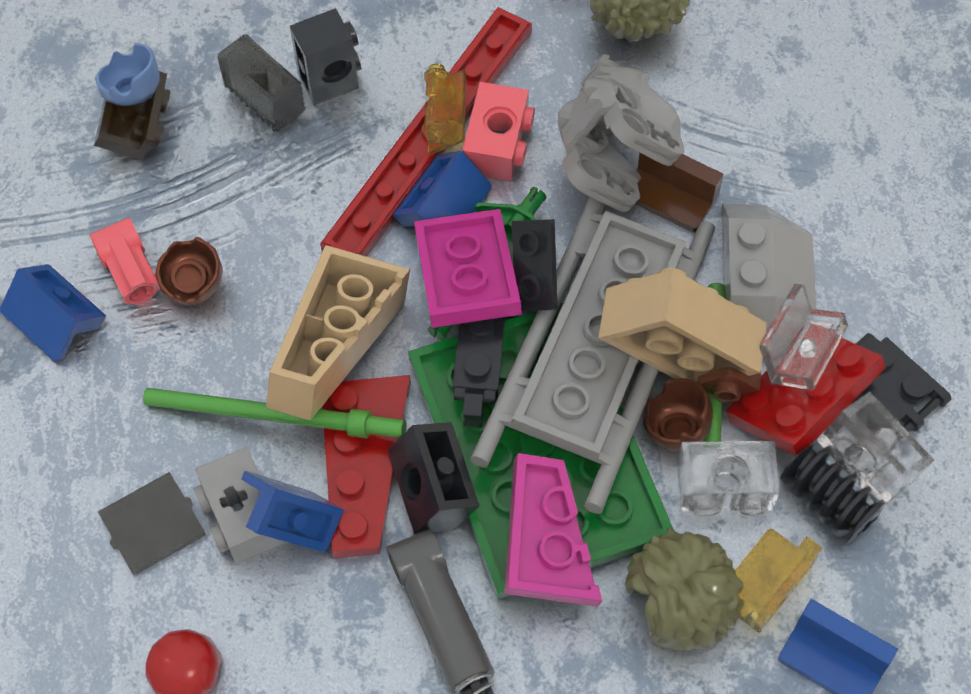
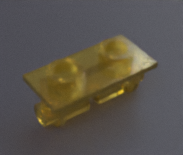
[422,63,466,155]

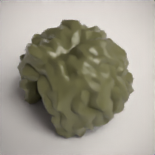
[590,0,690,42]
[625,527,744,651]

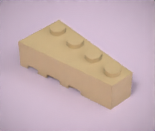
[266,245,410,421]

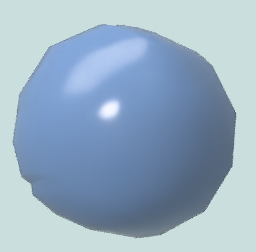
[95,43,160,106]

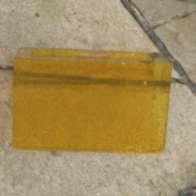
[735,529,822,633]

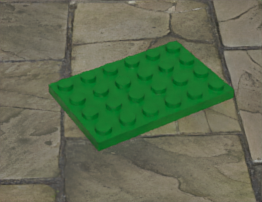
[408,302,674,600]

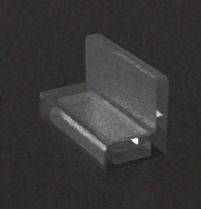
[759,284,848,390]

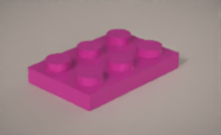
[414,209,522,328]

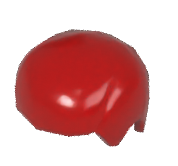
[145,629,222,694]

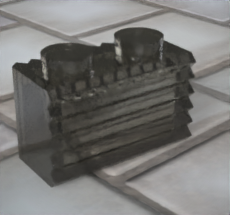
[218,35,306,132]

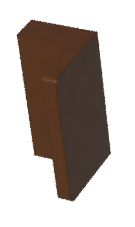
[635,152,724,233]

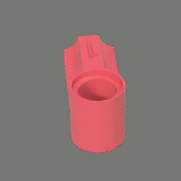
[89,217,160,305]

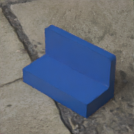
[392,151,492,227]
[0,264,106,361]
[241,471,344,553]
[778,599,898,694]

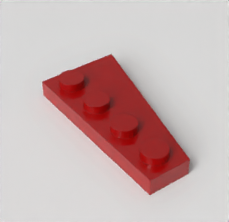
[322,375,411,559]

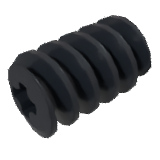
[779,445,886,546]

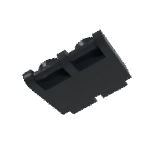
[840,333,952,456]

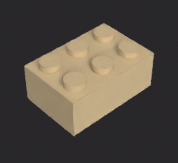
[598,268,767,382]

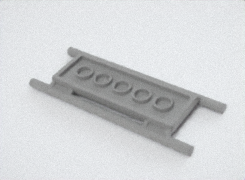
[470,197,715,514]

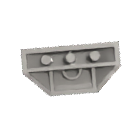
[722,204,816,360]

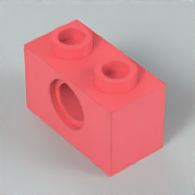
[462,82,535,182]

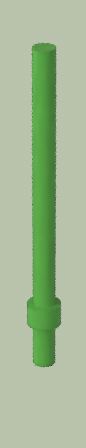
[143,388,407,438]

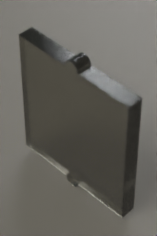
[97,472,206,576]

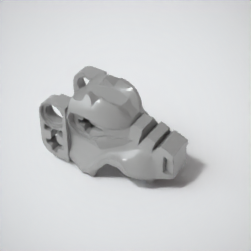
[557,54,685,212]

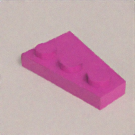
[504,453,603,607]

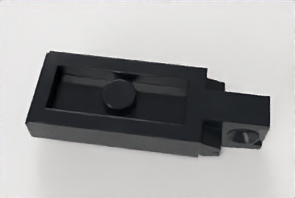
[453,317,506,427]

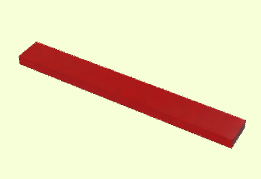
[320,7,532,257]

